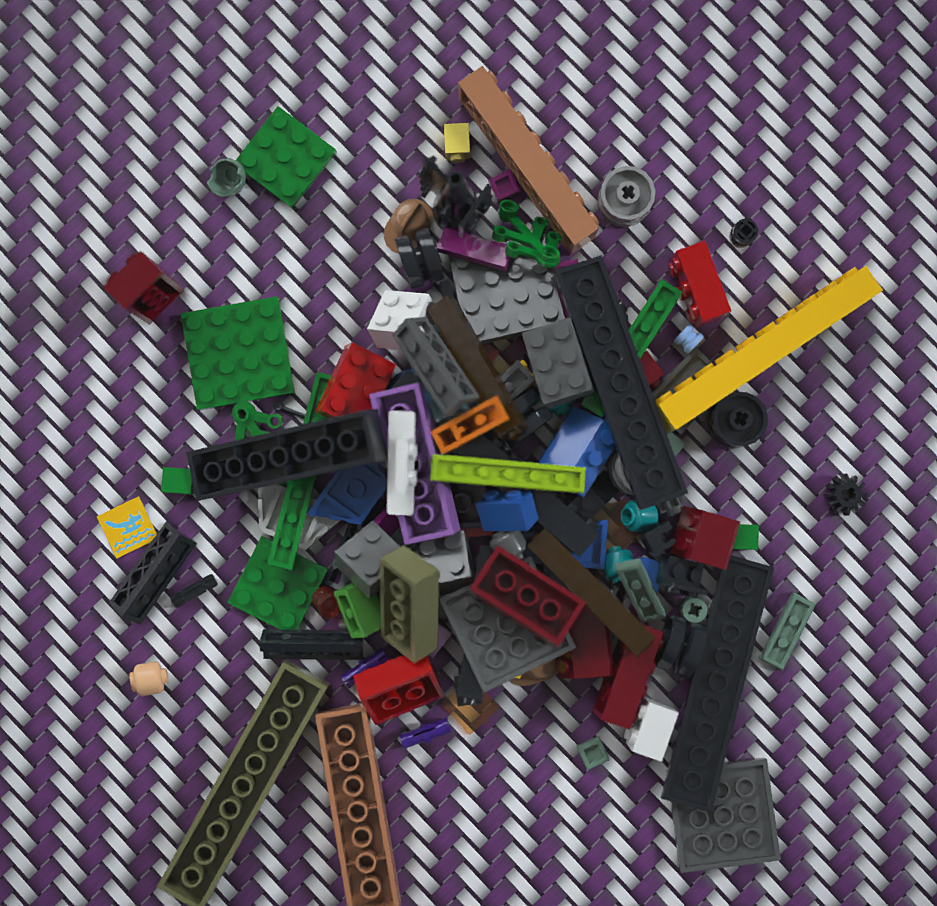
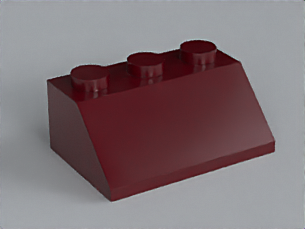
[556,605,614,679]

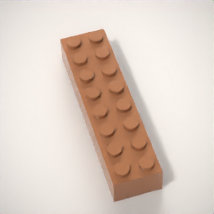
[458,66,599,255]
[315,703,401,906]

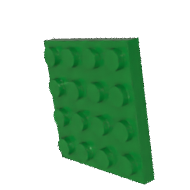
[181,296,296,411]

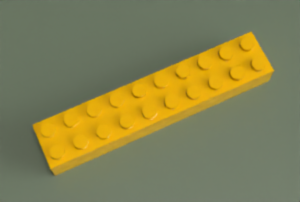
[655,266,883,434]

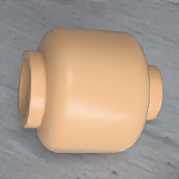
[130,661,169,696]

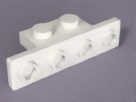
[387,411,417,515]

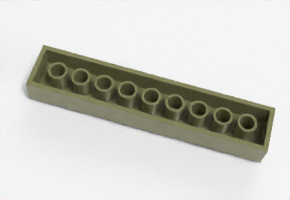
[157,659,330,906]

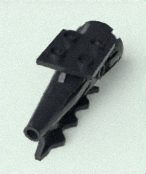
[418,155,493,239]

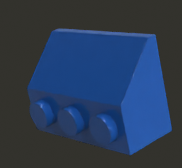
[537,406,615,497]

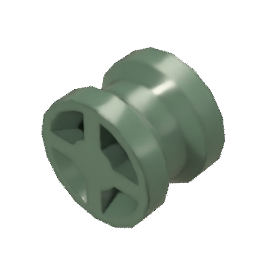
[679,597,707,623]

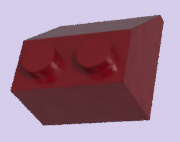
[669,505,740,570]

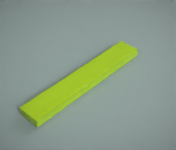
[430,454,586,493]

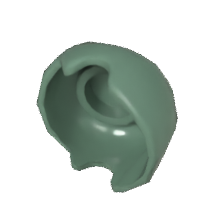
[207,158,246,197]

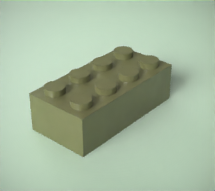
[380,545,439,663]

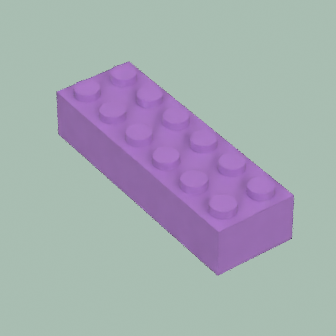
[369,382,460,545]

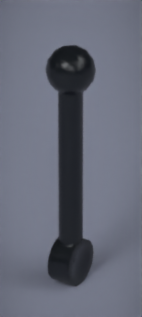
[273,401,306,419]

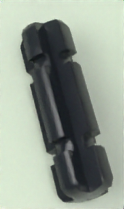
[170,574,218,608]

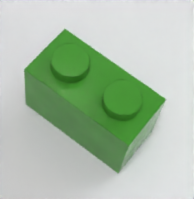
[334,582,381,638]

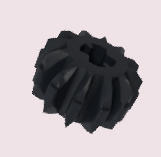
[823,473,868,516]

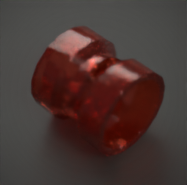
[312,586,341,619]

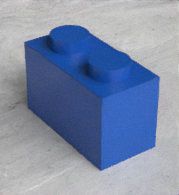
[476,489,539,531]

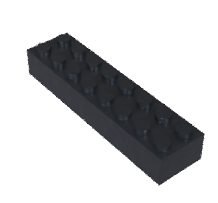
[186,409,388,501]

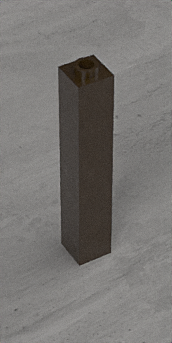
[427,296,528,441]
[527,528,656,658]

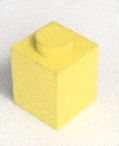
[444,123,470,163]

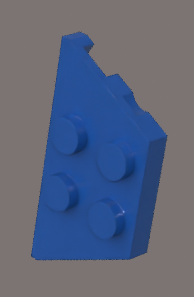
[307,461,388,525]

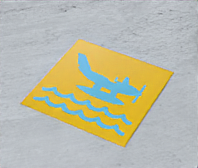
[97,496,157,559]

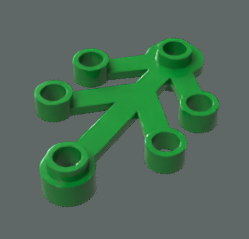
[492,200,562,268]
[232,401,288,486]

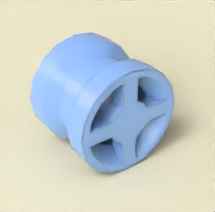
[673,323,704,355]

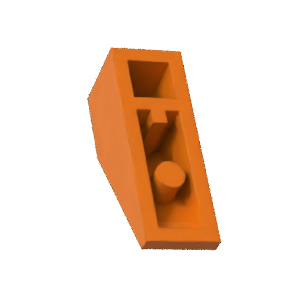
[431,396,509,455]

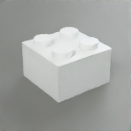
[367,290,434,350]
[624,697,678,762]

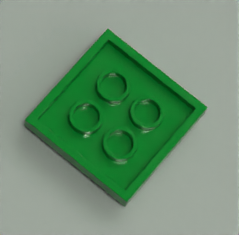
[236,106,337,209]
[227,536,328,630]

